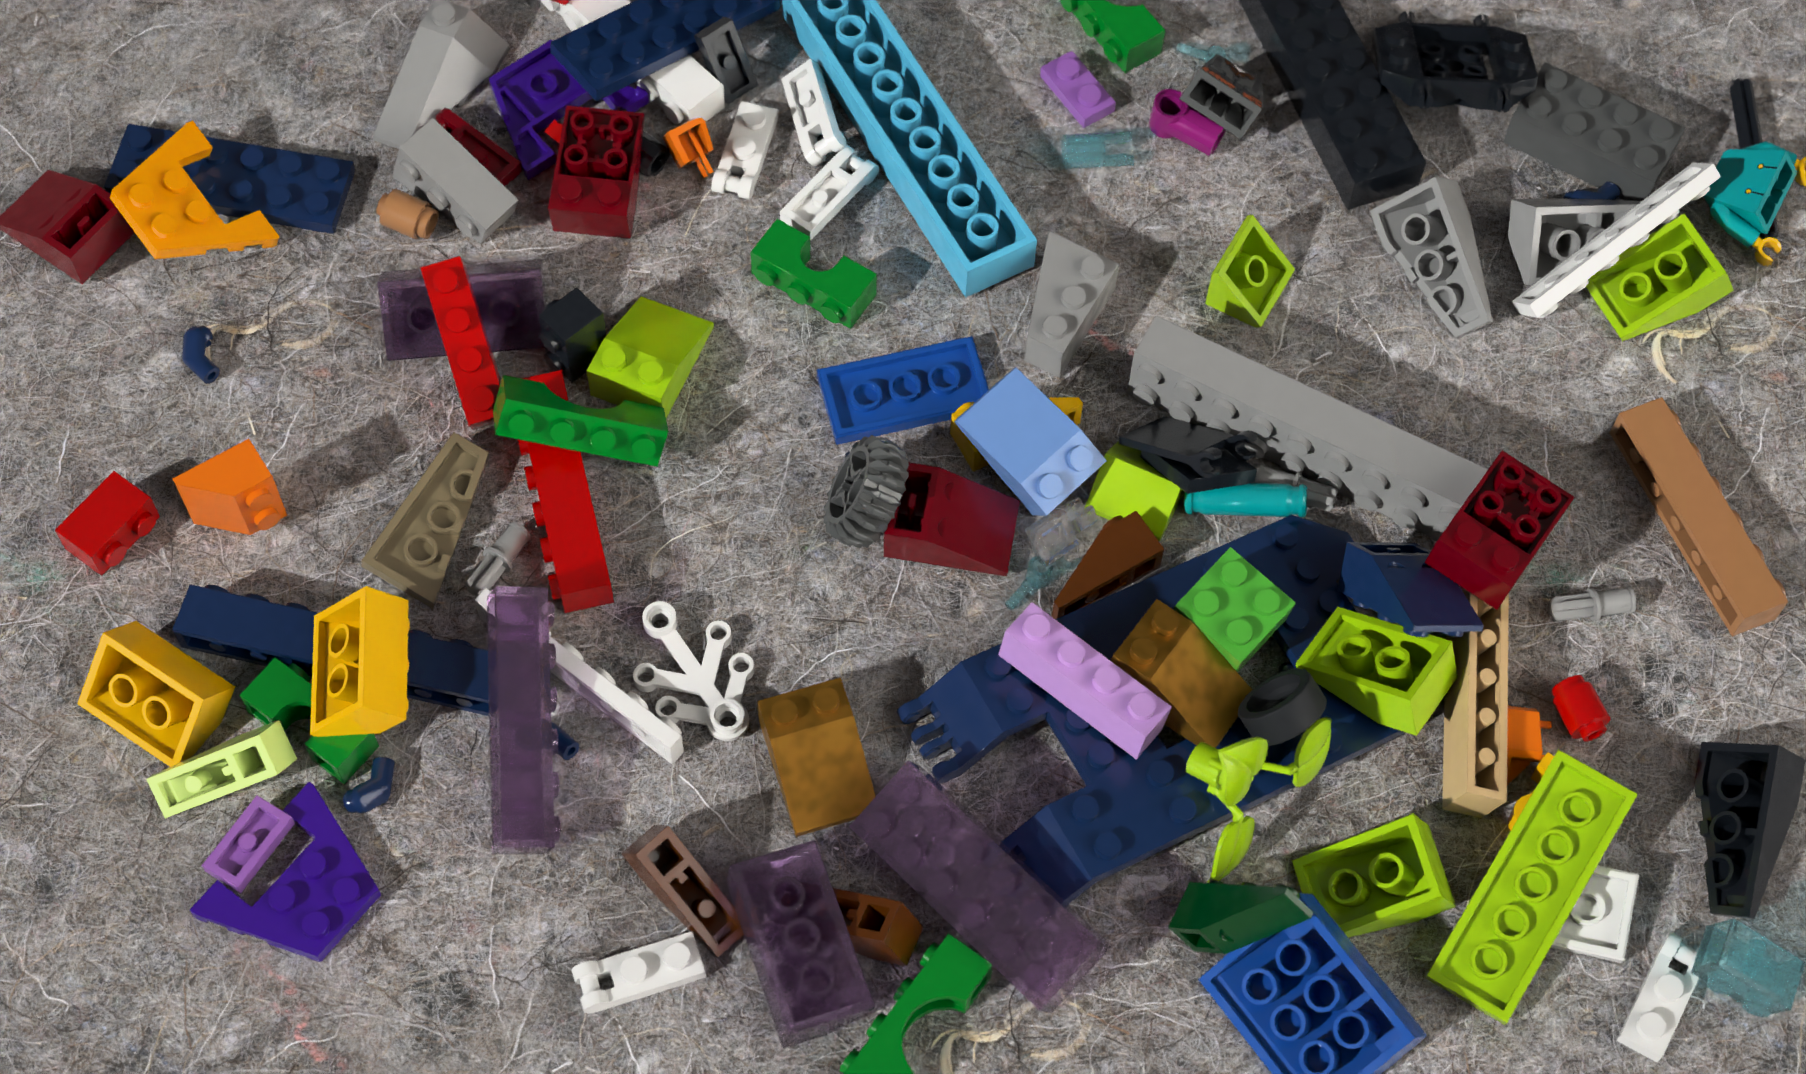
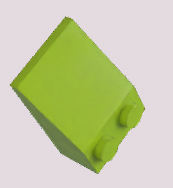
[1586,213,1734,342]
[587,296,714,418]
[1295,607,1458,736]
[1292,814,1457,938]

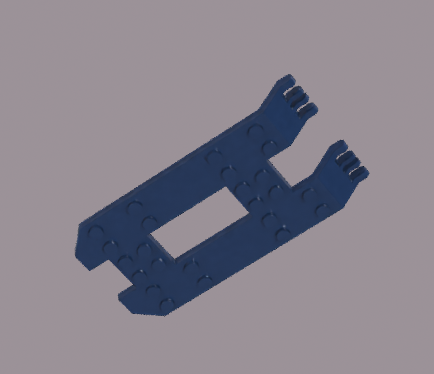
[896,515,1406,931]

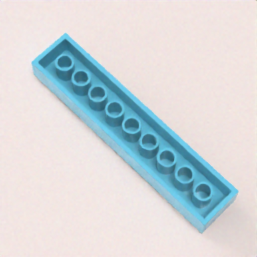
[782,0,1037,298]

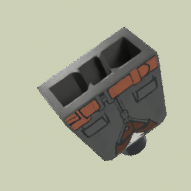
[1180,54,1263,139]

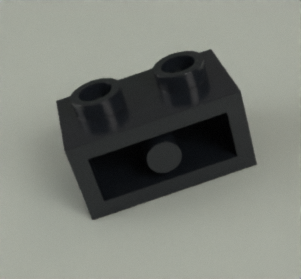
[539,287,606,383]

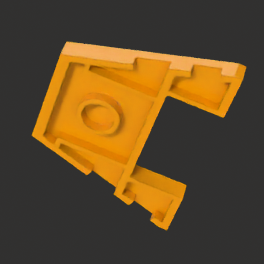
[110,120,280,259]

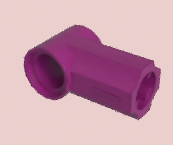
[1149,89,1226,156]

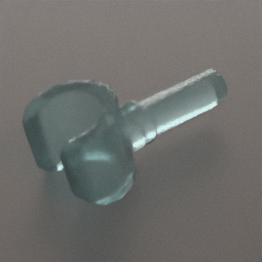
[1176,42,1226,63]
[1005,556,1053,610]

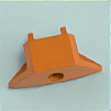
[662,118,714,179]
[1507,705,1552,785]

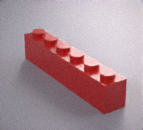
[518,370,614,613]

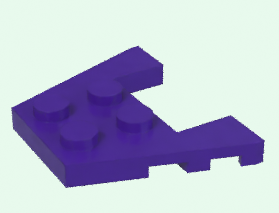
[489,39,650,181]
[189,782,381,962]

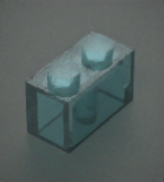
[1691,919,1806,1017]

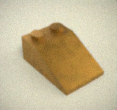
[1111,599,1252,748]
[757,677,879,837]

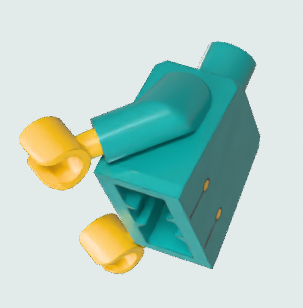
[1703,141,1806,266]

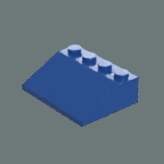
[1198,893,1428,1074]

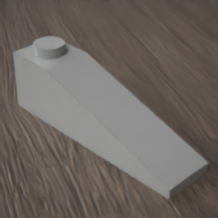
[373,0,510,149]
[1370,176,1493,338]
[1508,198,1671,286]

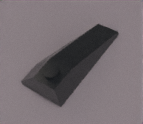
[1694,742,1806,919]

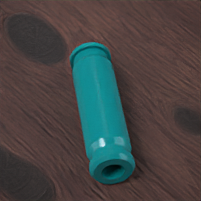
[1184,483,1307,517]

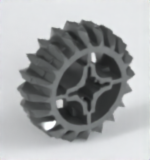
[823,435,909,548]

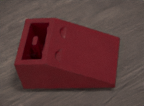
[548,105,644,239]
[0,170,135,285]
[1425,450,1575,610]
[883,462,1020,576]

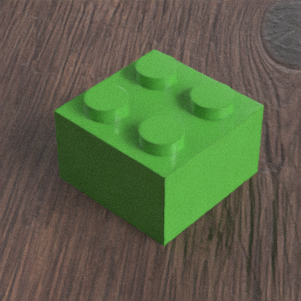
[1173,547,1296,673]

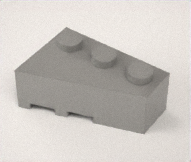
[392,118,518,244]
[1024,230,1119,378]

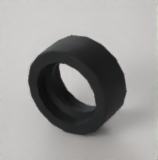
[1238,668,1326,746]

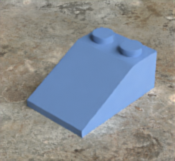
[954,367,1107,516]

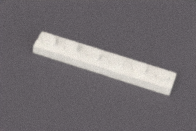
[1511,162,1721,318]
[475,588,684,765]

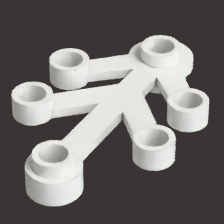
[633,601,754,741]

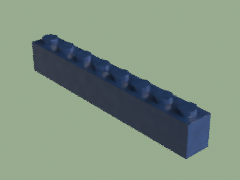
[172,584,523,720]

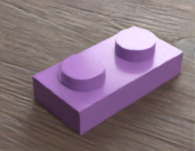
[1040,51,1116,128]
[202,795,295,894]

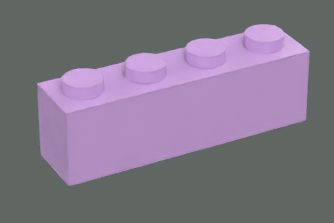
[998,602,1172,760]

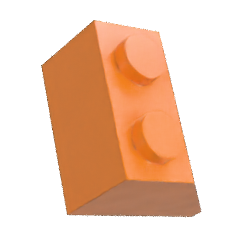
[172,439,288,535]

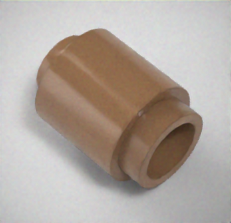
[376,188,439,239]

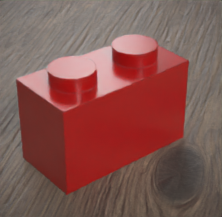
[55,471,160,576]

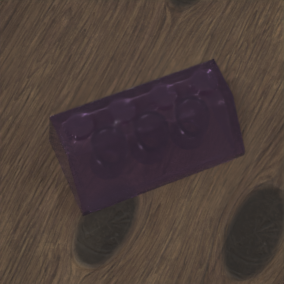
[377,259,547,361]
[726,840,875,1049]

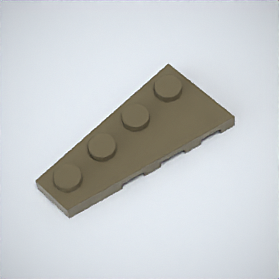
[361,432,489,609]

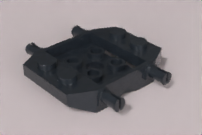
[1373,11,1538,113]

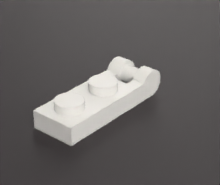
[781,58,847,167]
[711,101,778,200]
[780,145,879,241]
[571,931,706,1014]
[1616,931,1711,1063]

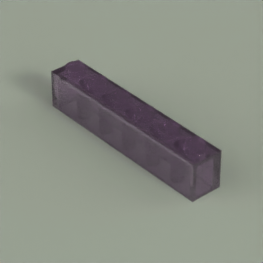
[487,586,561,854]

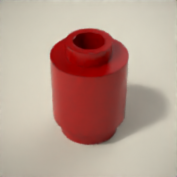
[1551,675,1611,742]

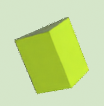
[1205,215,1295,328]
[1084,441,1185,542]

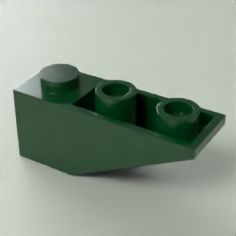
[1168,880,1314,954]

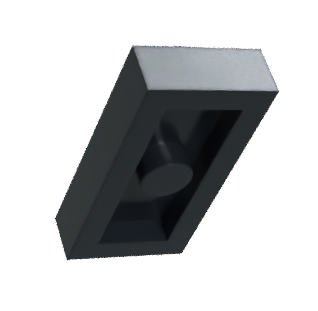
[694,16,759,104]

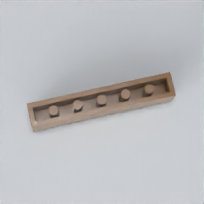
[1609,397,1788,637]

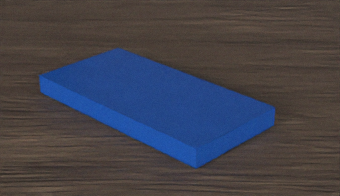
[817,336,989,445]

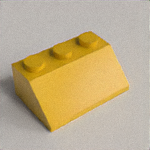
[310,586,410,737]
[77,621,235,767]

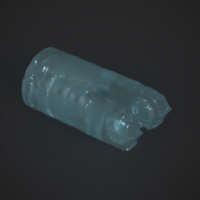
[1061,131,1134,169]

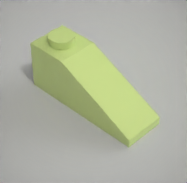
[146,720,297,818]

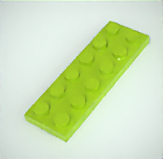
[1426,749,1638,1025]

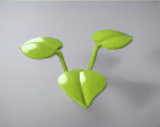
[1186,716,1331,883]

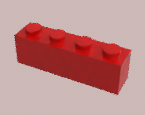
[420,256,501,430]

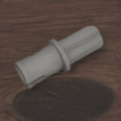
[1254,464,1338,511]
[464,522,532,597]
[1549,586,1636,622]

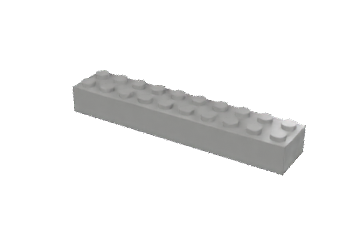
[1127,315,1488,542]

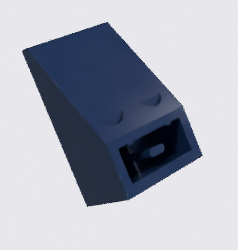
[1338,542,1484,637]

